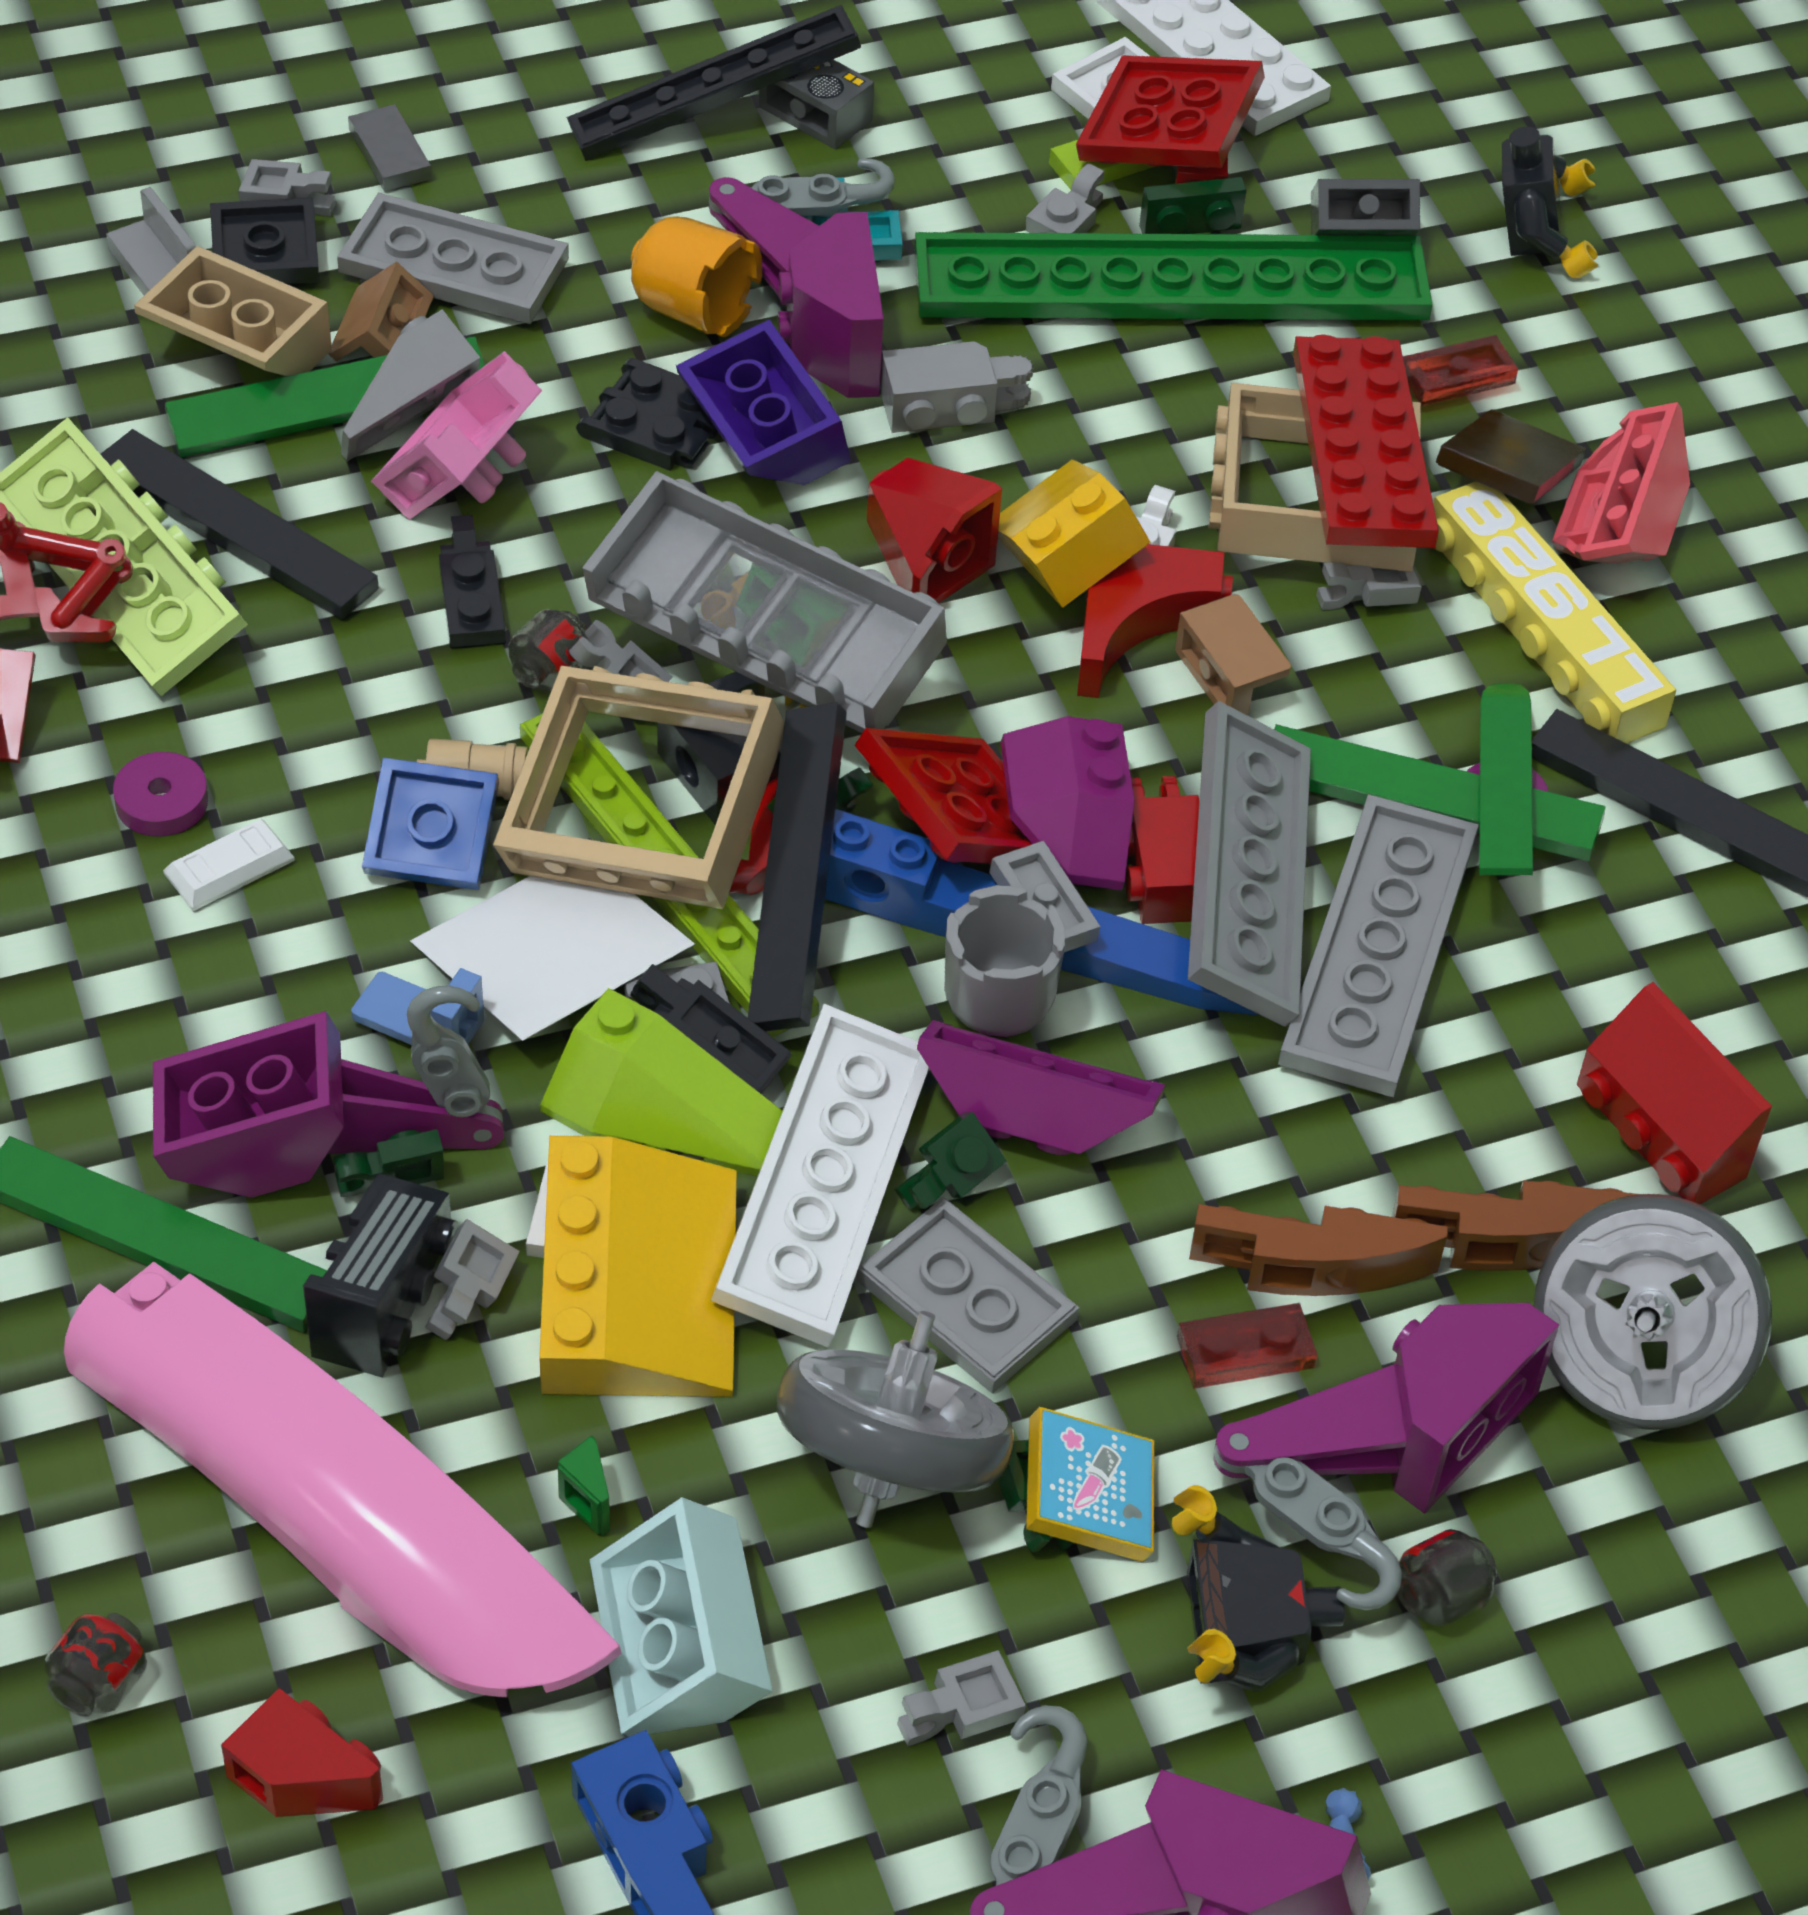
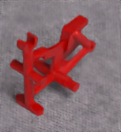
[0,502,133,642]

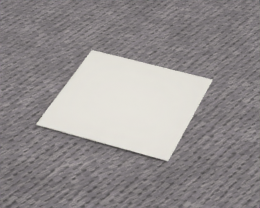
[410,876,695,1041]

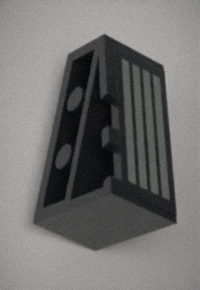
[303,1173,458,1378]

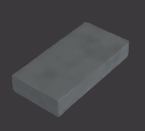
[348,104,432,192]

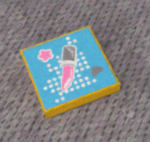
[1026,1406,1154,1562]

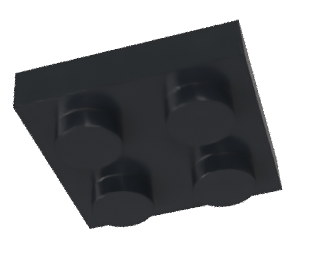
[210,197,320,284]

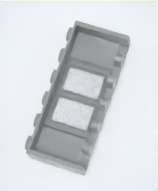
[583,471,947,733]

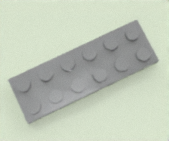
[1188,701,1311,1027]
[1278,794,1479,1098]

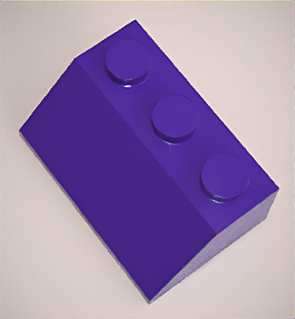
[676,320,851,485]

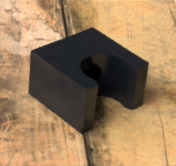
[657,671,782,825]

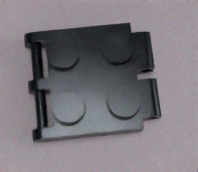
[576,358,718,471]

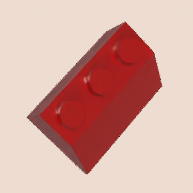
[1576,982,1772,1204]

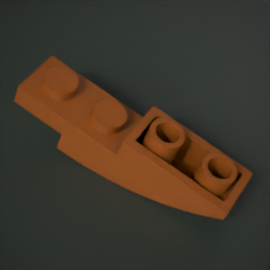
[1391,1180,1640,1271]
[1189,1204,1448,1296]

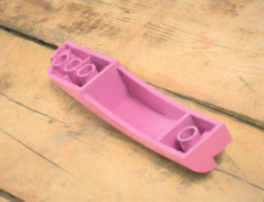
[64,1262,622,1697]

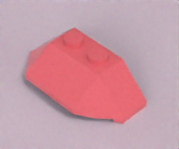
[1552,402,1690,564]

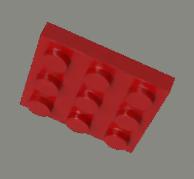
[1076,55,1265,169]
[855,728,1032,865]

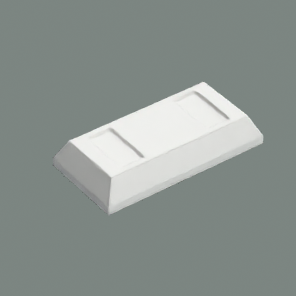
[163,819,295,911]

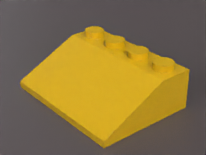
[539,1135,737,1397]

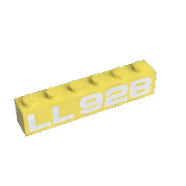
[1433,481,1676,744]

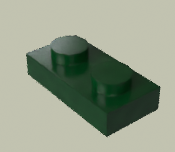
[1139,177,1246,234]

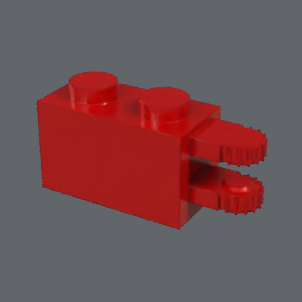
[1125,776,1199,924]

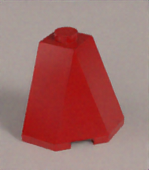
[867,458,1002,604]

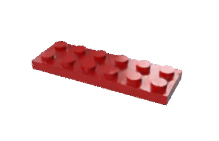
[1293,334,1439,548]

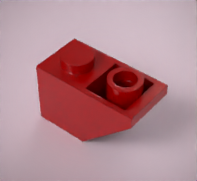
[221,1688,383,1817]

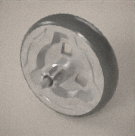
[1533,1194,1772,1430]
[777,1311,1014,1528]

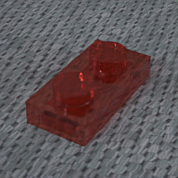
[1403,335,1518,406]
[1177,1303,1317,1389]

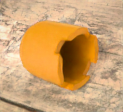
[631,216,762,337]

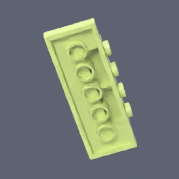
[0,417,248,696]

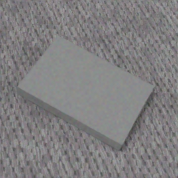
[856,1197,1080,1394]

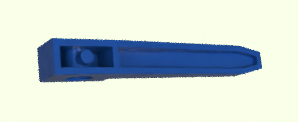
[825,809,1258,1016]
[571,1730,714,1915]

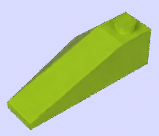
[540,988,782,1176]

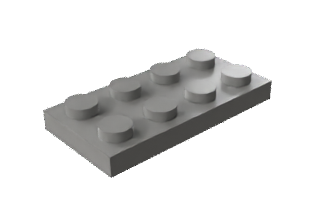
[337,192,569,324]

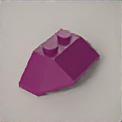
[1000,716,1135,890]
[917,1020,1165,1155]

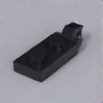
[439,514,506,648]
[630,964,792,1094]

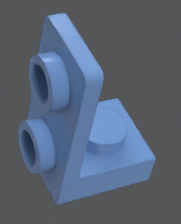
[351,968,485,1045]

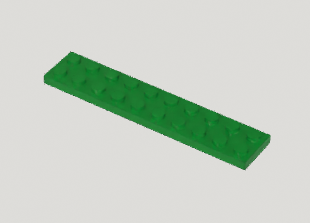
[914,232,1433,320]

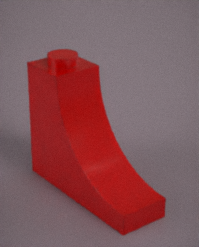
[1077,544,1233,698]

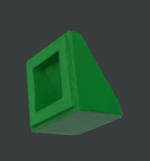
[558,1436,610,1537]

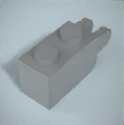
[880,341,1033,433]

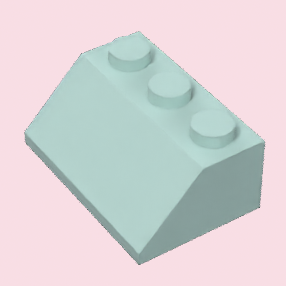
[590,1497,773,1737]

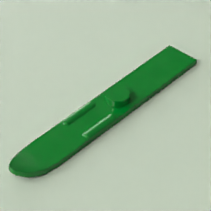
[1479,683,1533,875]

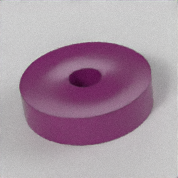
[113,752,208,837]

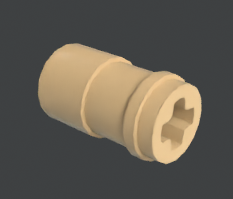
[417,738,528,800]

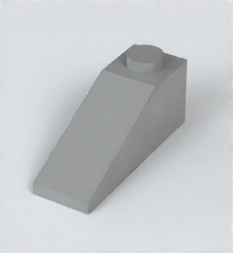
[341,309,480,462]

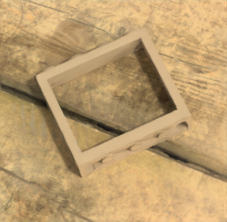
[1208,383,1421,572]
[493,666,785,909]

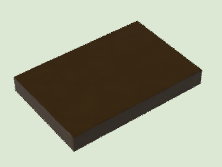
[1436,409,1587,504]

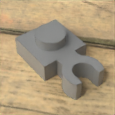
[569,620,673,720]

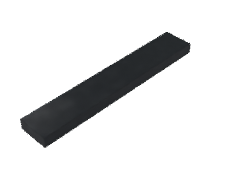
[566,5,861,161]
[101,429,379,620]
[748,702,847,1032]
[1532,709,1808,897]

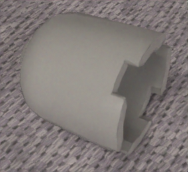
[944,885,1066,1037]

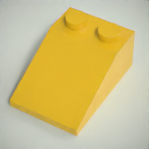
[998,459,1151,608]

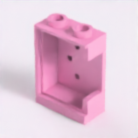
[371,351,542,520]

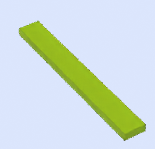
[520,713,819,1038]

